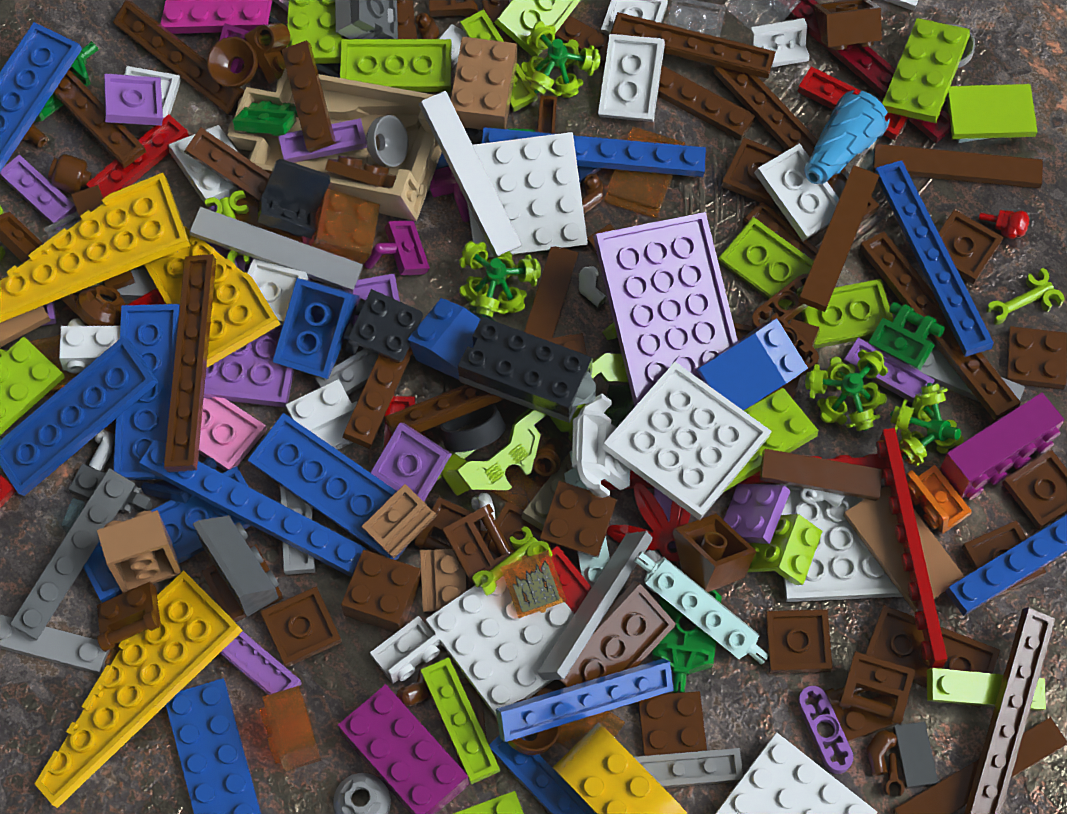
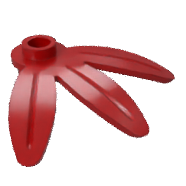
[607,483,691,561]

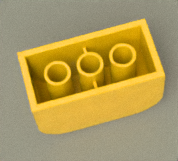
[553,722,687,814]

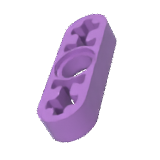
[798,686,853,774]

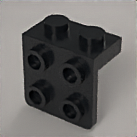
[257,159,330,239]
[343,289,423,362]

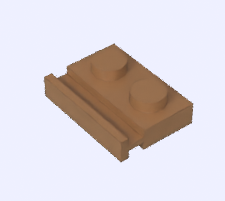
[362,484,437,559]
[420,549,467,612]

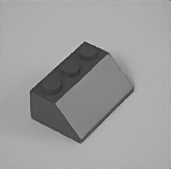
[193,515,279,617]

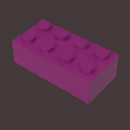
[939,392,1065,500]
[338,684,469,814]

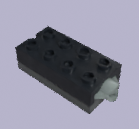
[458,316,596,423]

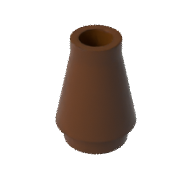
[533,438,563,476]

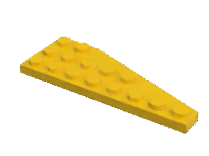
[0,172,190,323]
[144,226,281,367]
[35,570,243,808]

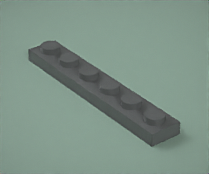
[10,468,135,640]

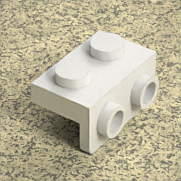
[750,18,809,67]
[60,326,121,373]
[370,616,442,684]

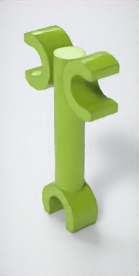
[205,190,251,264]
[986,268,1065,325]
[472,527,553,596]

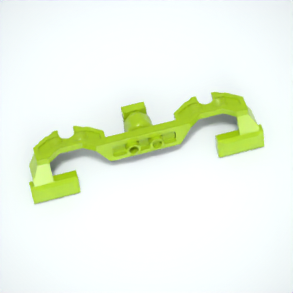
[437,322,629,496]

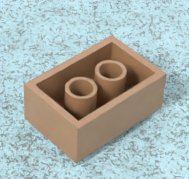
[451,37,517,130]
[97,510,181,593]

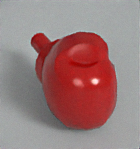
[979,210,1029,240]

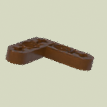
[751,274,819,375]

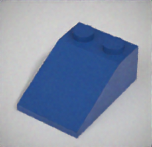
[273,278,360,379]
[407,298,480,379]
[696,318,808,410]

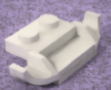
[286,379,357,450]
[572,394,631,498]

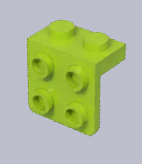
[748,514,823,585]

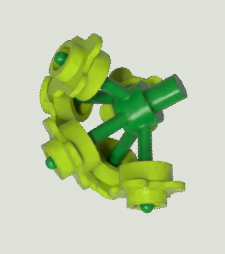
[520,21,600,98]
[459,241,541,317]
[805,349,888,431]
[890,382,964,467]

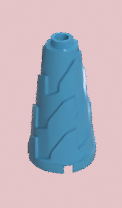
[804,90,889,184]

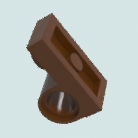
[244,23,290,84]

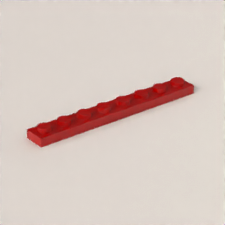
[876,428,947,668]

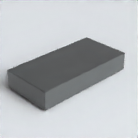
[893,722,938,789]

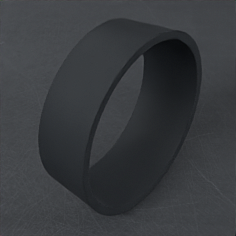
[440,404,506,452]

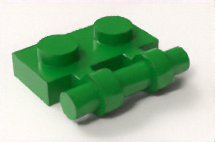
[232,100,299,136]
[868,302,945,370]

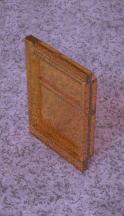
[604,127,685,219]

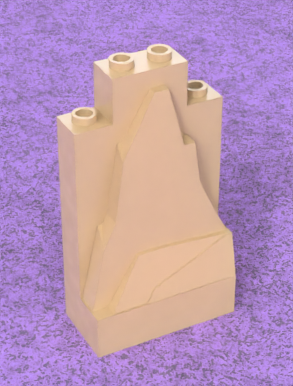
[227,68,442,221]

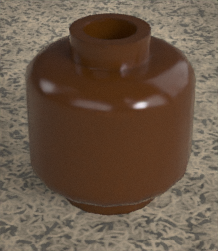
[48,154,92,194]

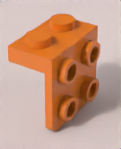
[906,465,972,534]

